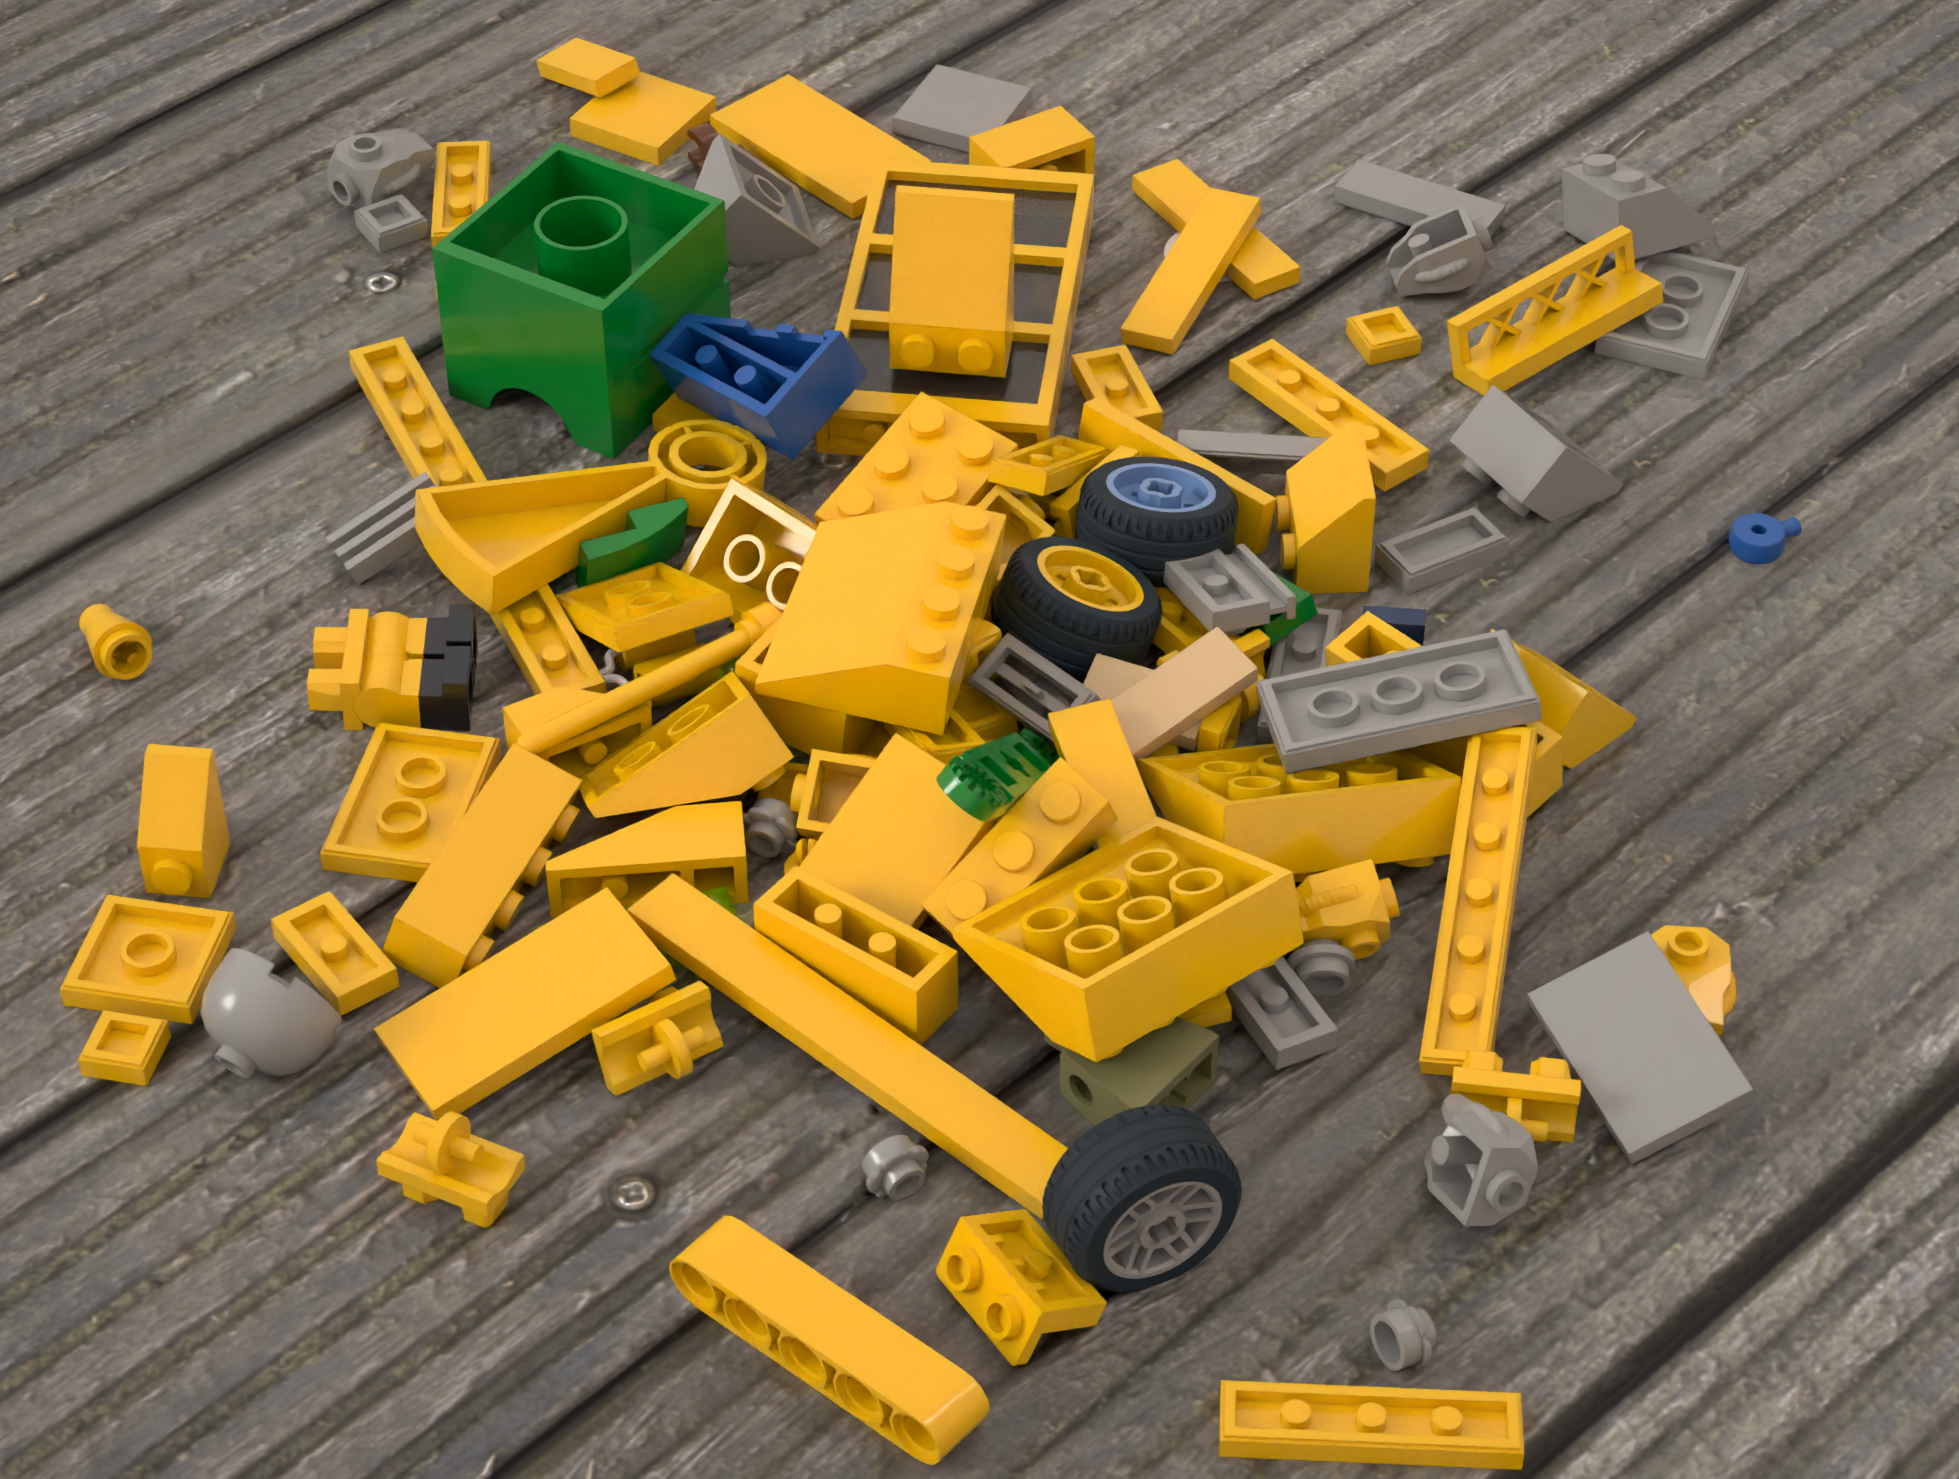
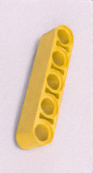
[669,1215,990,1465]

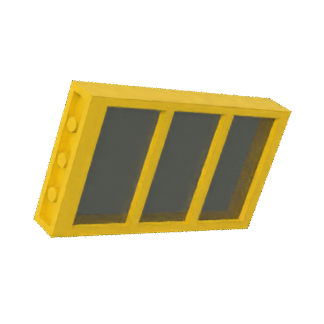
[816,158,1094,456]

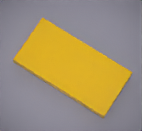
[710,74,931,219]
[374,887,677,1121]

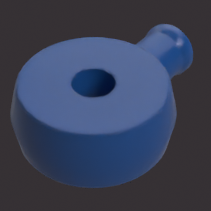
[1729,513,1801,564]

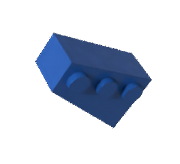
[649,313,868,460]

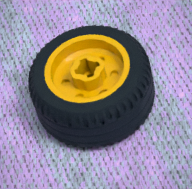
[991,537,1162,683]

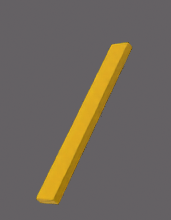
[627,873,1068,1220]

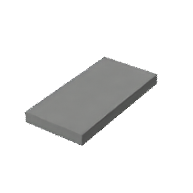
[1256,629,1542,774]

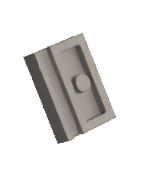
[1163,544,1296,635]

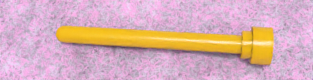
[516,602,782,755]

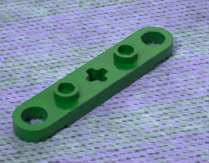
[936,729,1060,822]

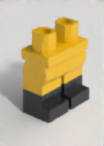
[307,604,478,731]

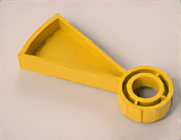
[415,419,767,615]

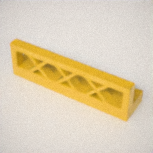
[1447,225,1663,396]

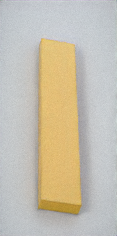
[1048,698,1232,1028]
[1419,726,1537,1076]

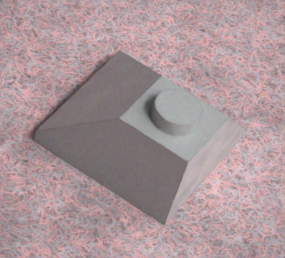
[694,134,820,266]

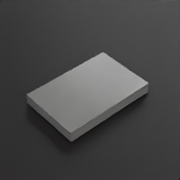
[1594,251,1750,380]
[1527,931,1755,1165]

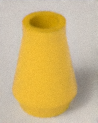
[79,604,152,680]

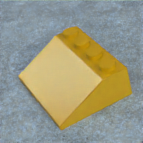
[754,501,1007,735]
[1137,743,1461,882]
[952,817,1304,1063]

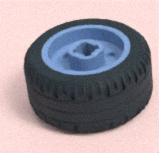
[1075,457,1238,588]

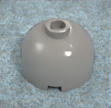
[201,948,343,1079]

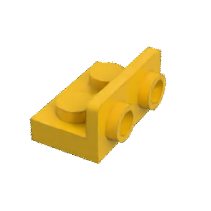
[936,1209,1107,1366]

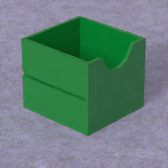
[432,142,731,459]

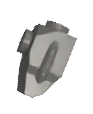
[326,128,435,209]
[1386,202,1495,297]
[1423,1094,1538,1227]

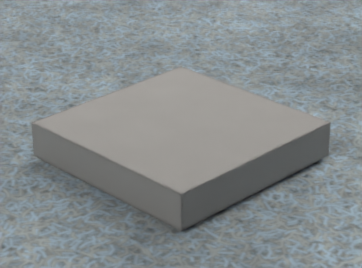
[893,64,1032,153]

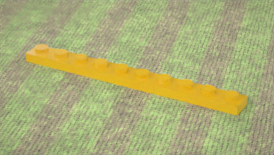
[349,336,606,695]

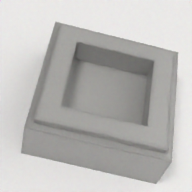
[354,194,429,253]

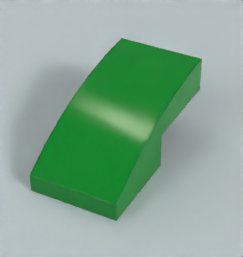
[576,498,688,588]

